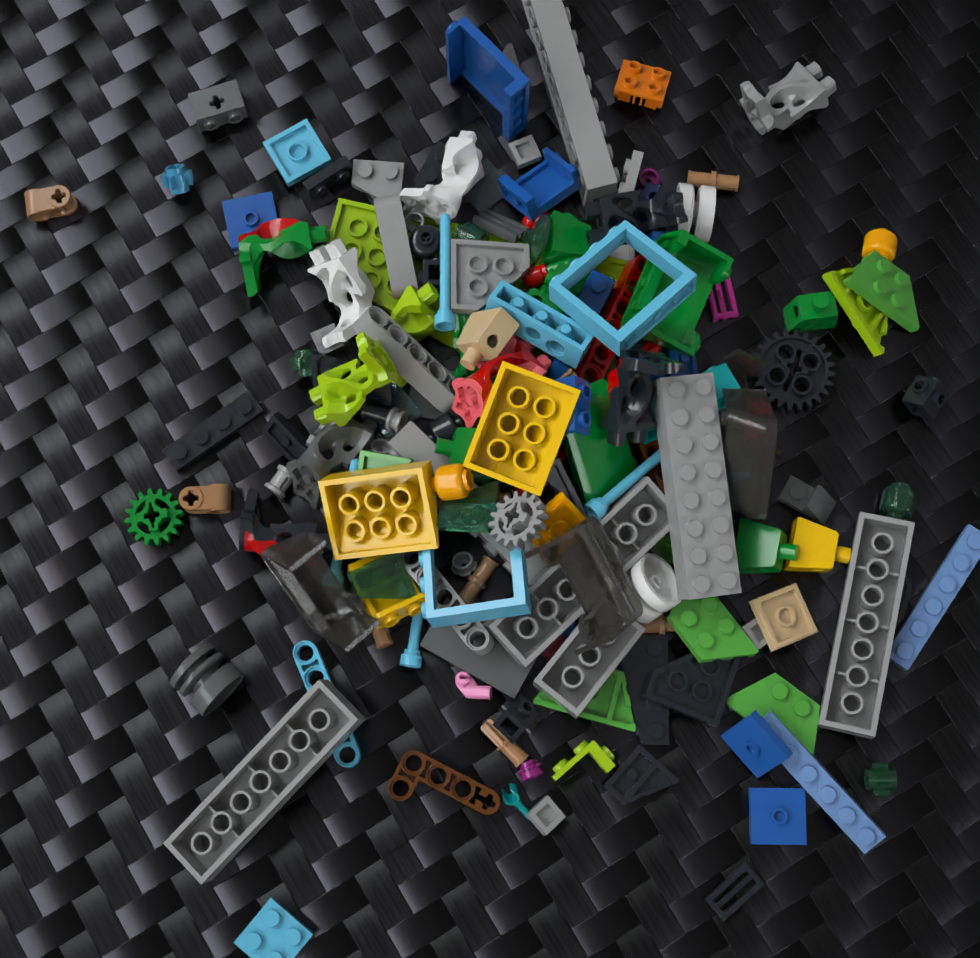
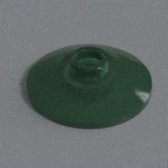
[523,214,551,266]

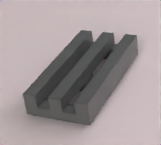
[472,209,529,243]

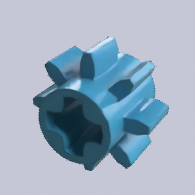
[161,164,194,194]

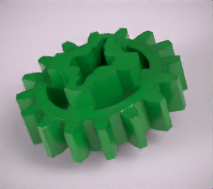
[124,488,185,547]

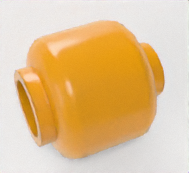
[862,228,898,262]
[431,463,474,501]

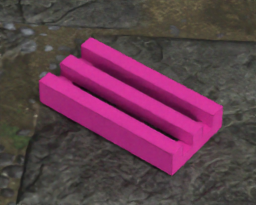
[707,276,739,322]

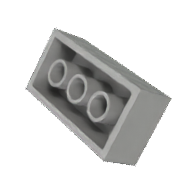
[533,595,646,719]

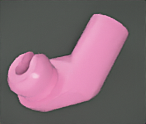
[455,671,492,700]

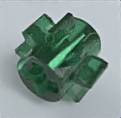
[290,349,315,377]
[864,763,897,796]

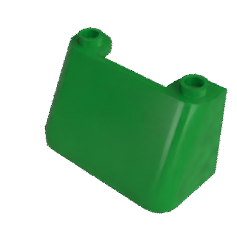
[620,229,734,356]
[562,379,639,507]

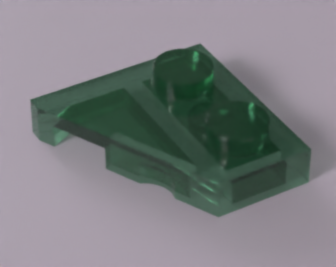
[437,481,501,533]
[346,553,417,599]

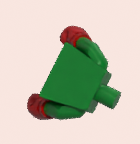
[521,210,592,289]

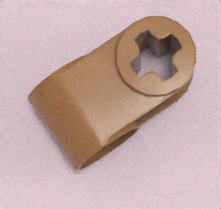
[24,185,78,221]
[179,484,232,515]

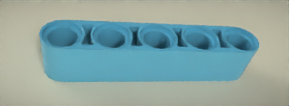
[293,640,361,768]

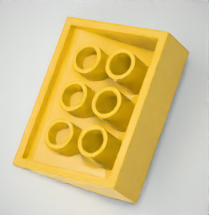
[462,361,581,496]
[318,460,439,560]

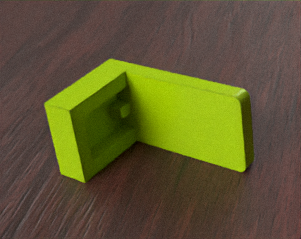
[551,740,616,781]

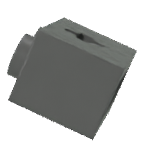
[188,79,249,131]

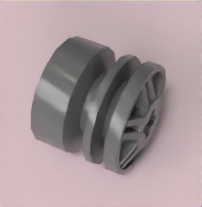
[169,642,244,717]

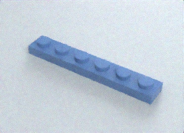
[889,524,980,671]
[762,710,886,854]

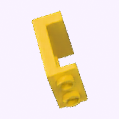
[348,553,425,630]

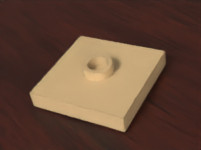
[749,583,818,652]

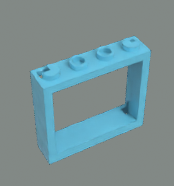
[549,220,697,357]
[418,503,531,628]

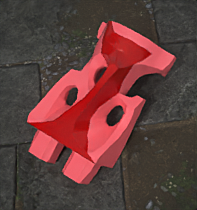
[451,335,552,428]

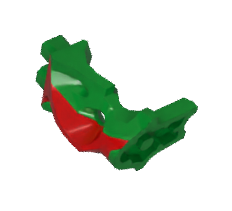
[238,218,330,297]

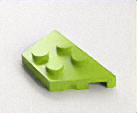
[822,267,889,357]

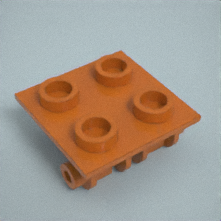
[613,59,671,110]

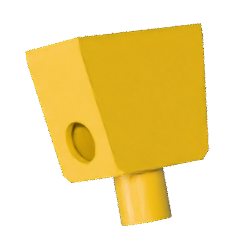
[784,517,851,572]

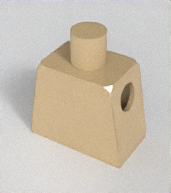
[456,307,520,370]

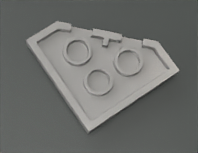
[451,238,530,315]

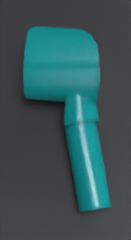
[501,783,529,820]

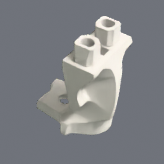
[400,130,485,224]
[307,238,375,348]

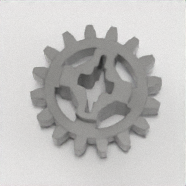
[488,491,549,551]

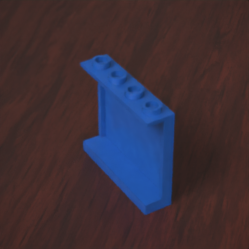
[445,16,530,142]

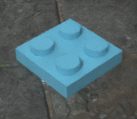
[263,118,332,187]
[234,897,314,958]

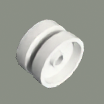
[676,183,716,243]
[614,553,682,624]

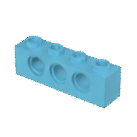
[485,280,594,369]

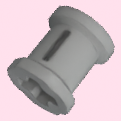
[264,464,293,499]

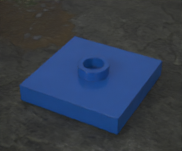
[222,191,278,251]
[721,710,793,778]
[748,788,807,845]

